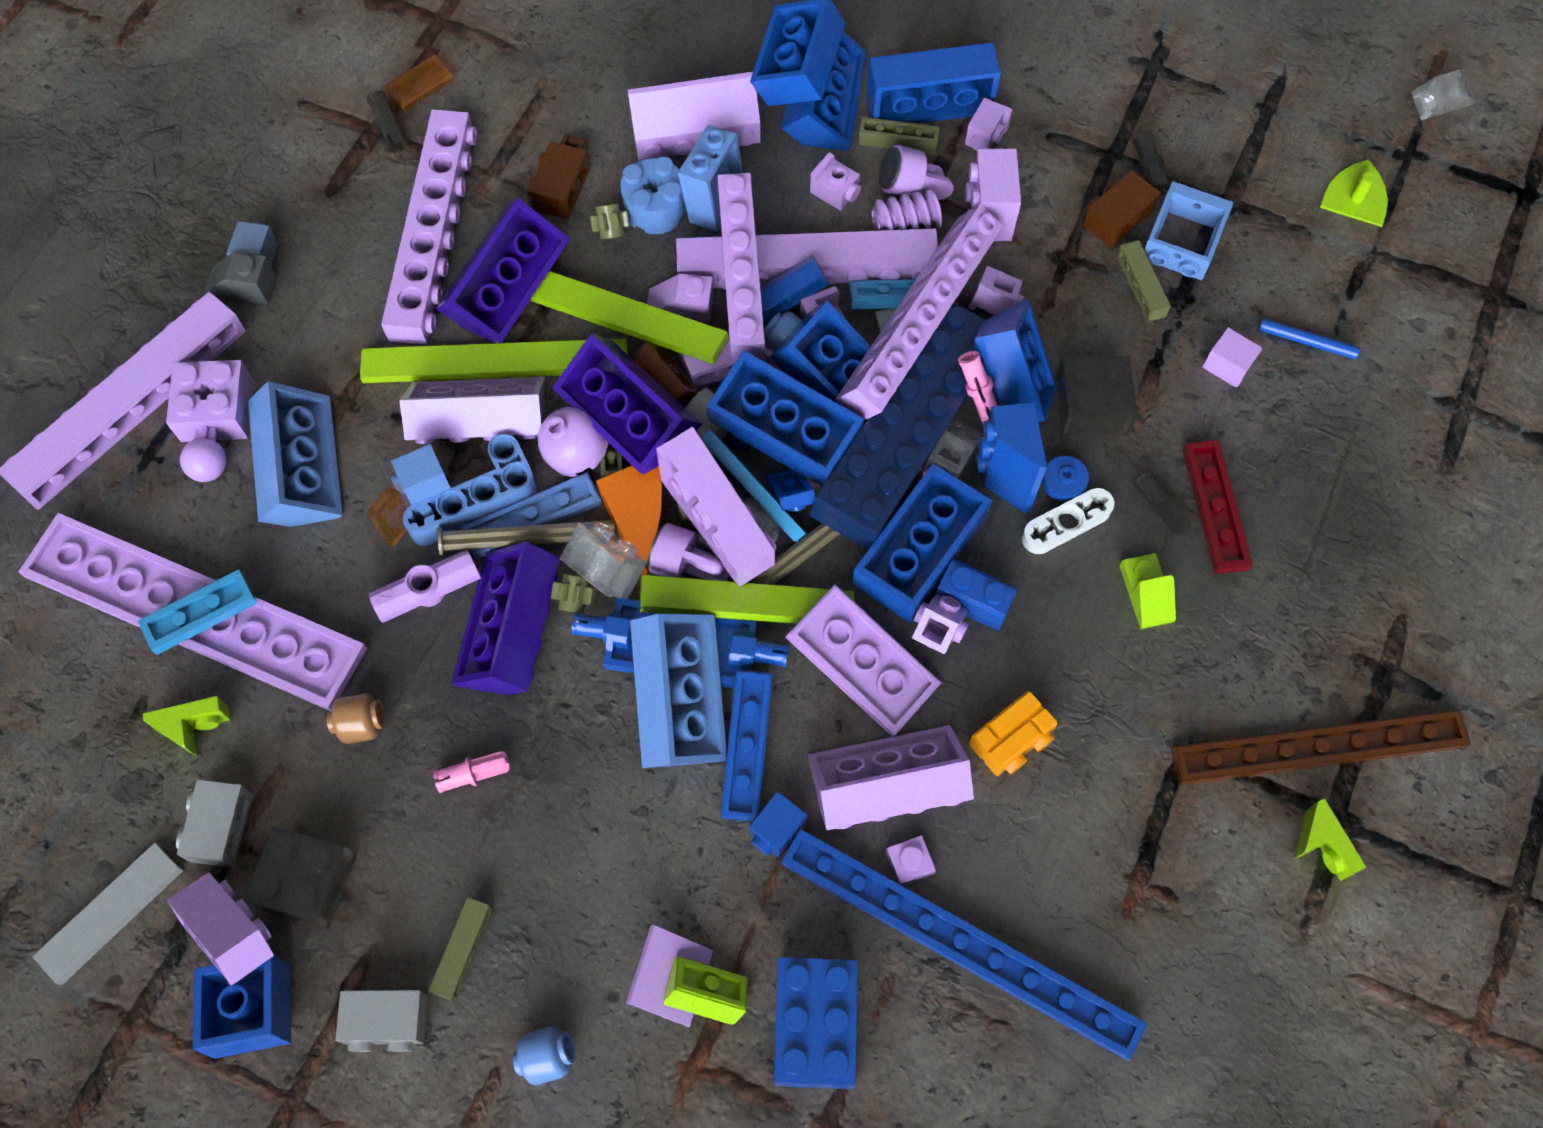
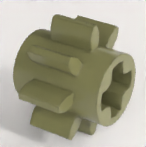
[590,203,630,239]
[550,574,597,613]

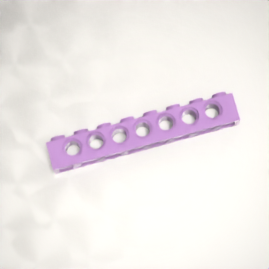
[381,109,477,345]
[835,203,1003,421]

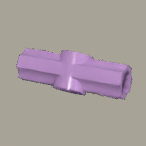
[368,549,481,623]

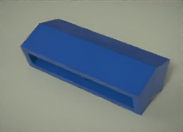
[760,254,829,325]

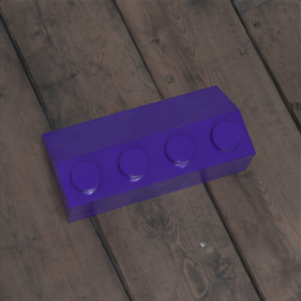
[436,197,570,344]
[552,333,702,475]
[451,541,560,695]

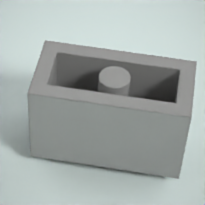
[176,780,253,868]
[335,990,428,1052]

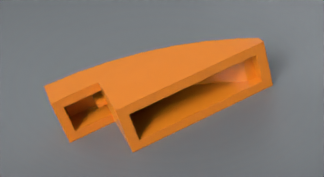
[596,462,664,579]

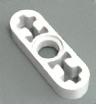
[1022,488,1114,554]

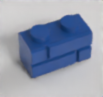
[936,559,1018,631]

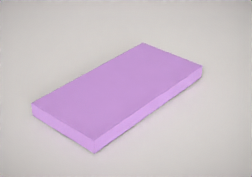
[785,584,942,737]

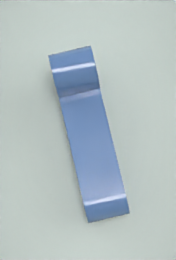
[402,434,537,546]

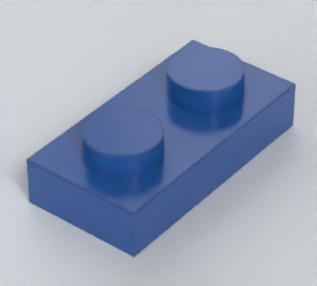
[765,468,816,512]

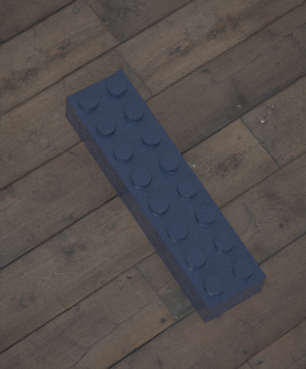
[810,302,986,550]

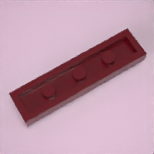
[1182,440,1253,574]

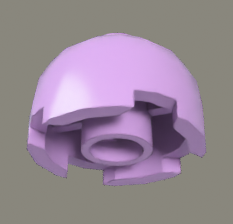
[538,406,609,477]

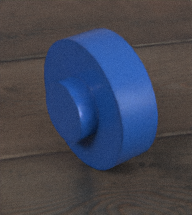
[1042,456,1089,502]

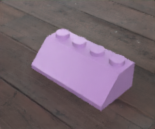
[628,72,760,161]
[400,376,546,444]
[808,725,974,830]

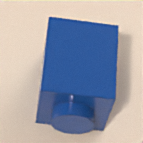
[749,792,807,858]

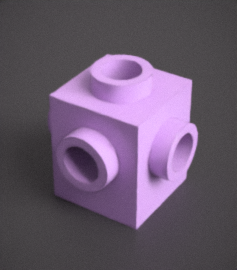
[912,594,969,654]

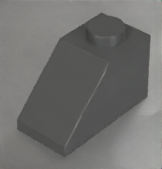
[204,252,277,305]

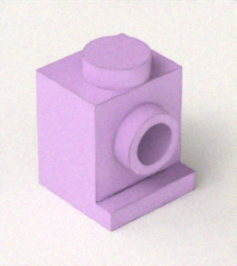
[965,98,1013,151]
[810,152,861,211]
[968,266,1024,315]

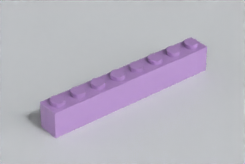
[676,228,938,290]
[0,292,246,510]

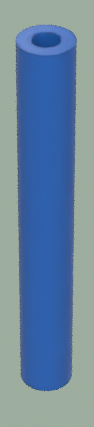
[1258,318,1360,360]

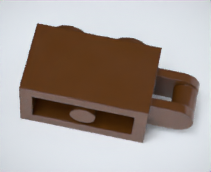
[527,134,590,220]

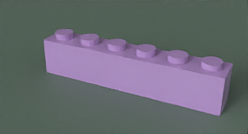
[718,173,766,367]

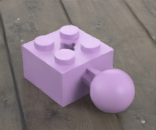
[166,360,254,482]

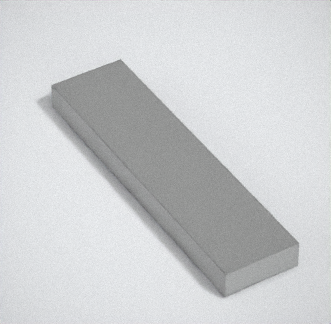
[32,843,183,986]

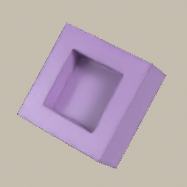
[886,835,936,886]

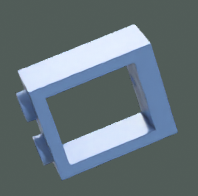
[678,125,744,232]
[1144,181,1234,280]

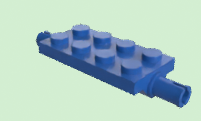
[571,597,790,689]

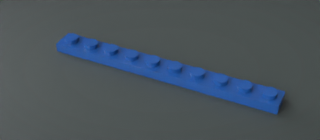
[781,829,1147,1061]

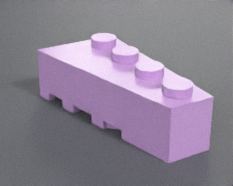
[656,427,777,587]

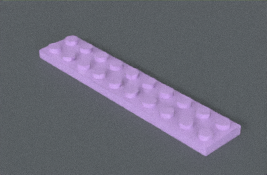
[18,513,368,711]

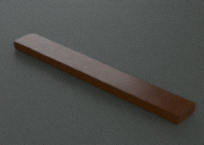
[1171,709,1471,785]

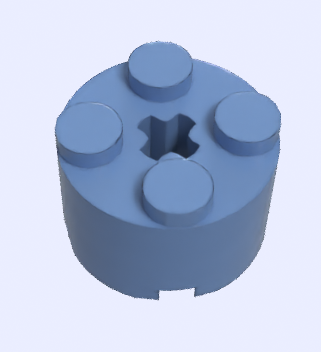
[620,156,687,234]

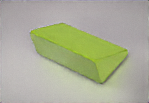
[664,956,747,1025]

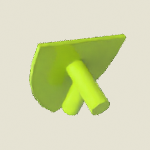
[1320,160,1388,227]

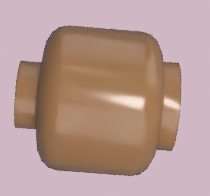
[327,692,386,744]

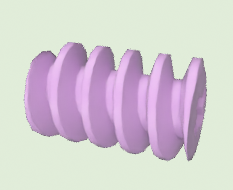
[871,190,942,231]

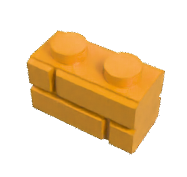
[969,691,1058,776]

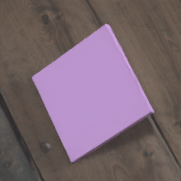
[626,925,713,1027]

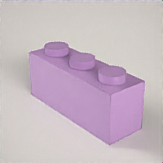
[167,872,274,986]

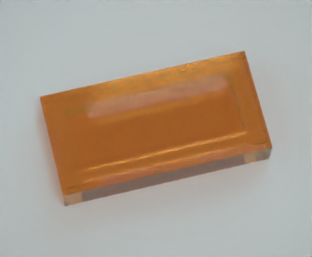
[384,55,454,111]
[367,486,408,548]

